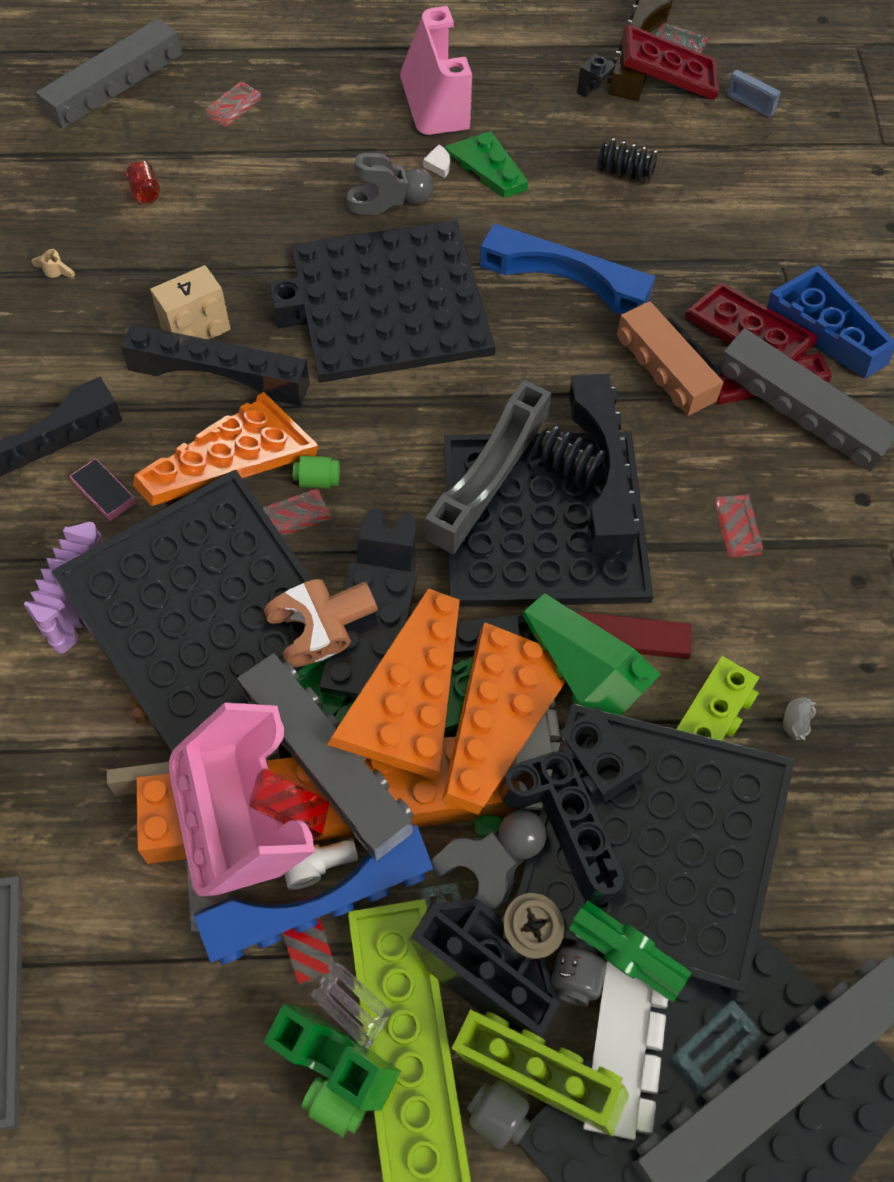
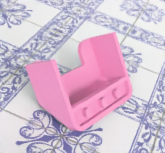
[169,703,315,896]

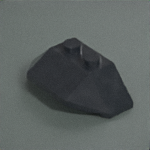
[409,899,560,1038]

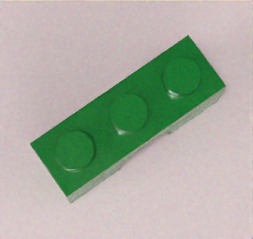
[263,1004,401,1111]

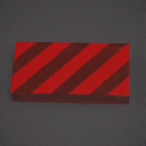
[249,768,330,840]

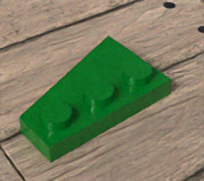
[444,131,528,198]

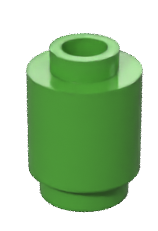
[293,456,340,489]
[301,1076,367,1138]

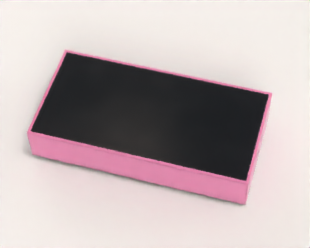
[70,458,136,521]

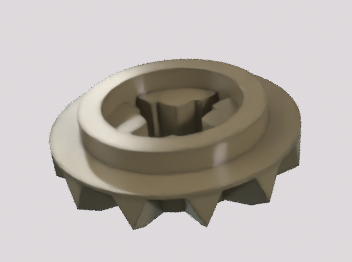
[501,893,564,959]

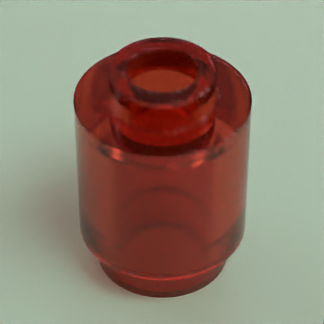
[126,161,160,204]

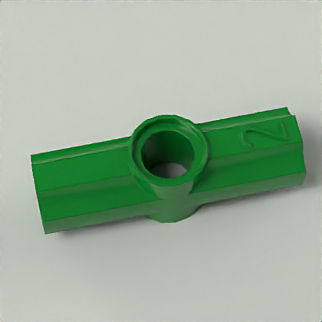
[569,900,692,1003]

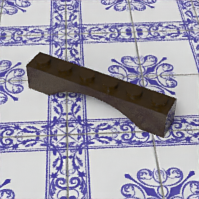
[607,0,673,101]

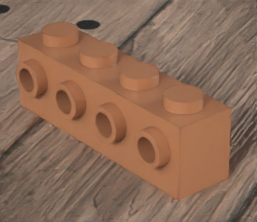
[617,301,723,416]

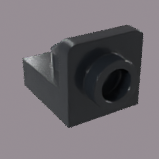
[577,54,615,98]

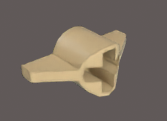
[31,249,75,278]

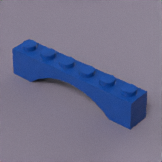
[480,223,656,315]
[194,824,433,965]

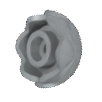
[783,697,816,740]

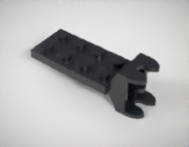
[319,508,417,698]

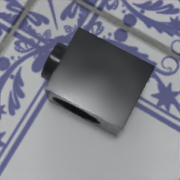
[270,278,307,328]

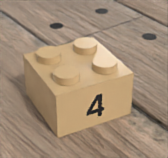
[150,265,231,339]

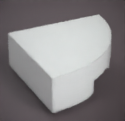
[423,145,450,178]

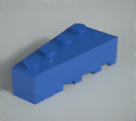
[767,265,894,379]

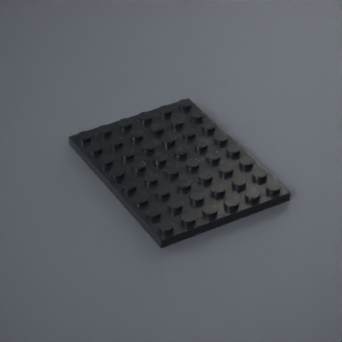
[518,932,894,1182]

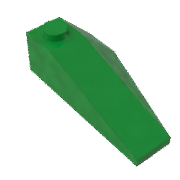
[522,593,661,716]

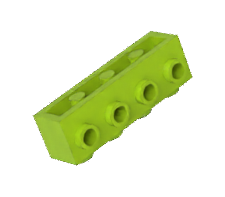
[676,656,760,741]
[452,1009,629,1137]

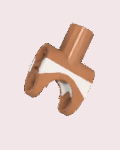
[264,579,378,667]

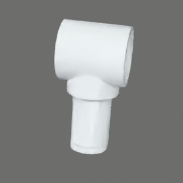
[284,838,358,890]

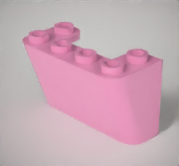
[400,6,472,135]

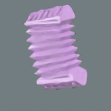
[24,522,103,653]

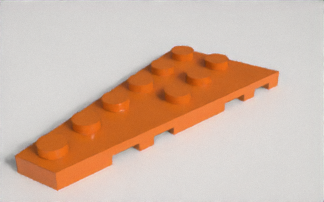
[133,392,319,506]
[327,588,460,779]
[442,622,566,814]

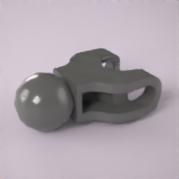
[346,153,433,215]
[431,809,547,911]

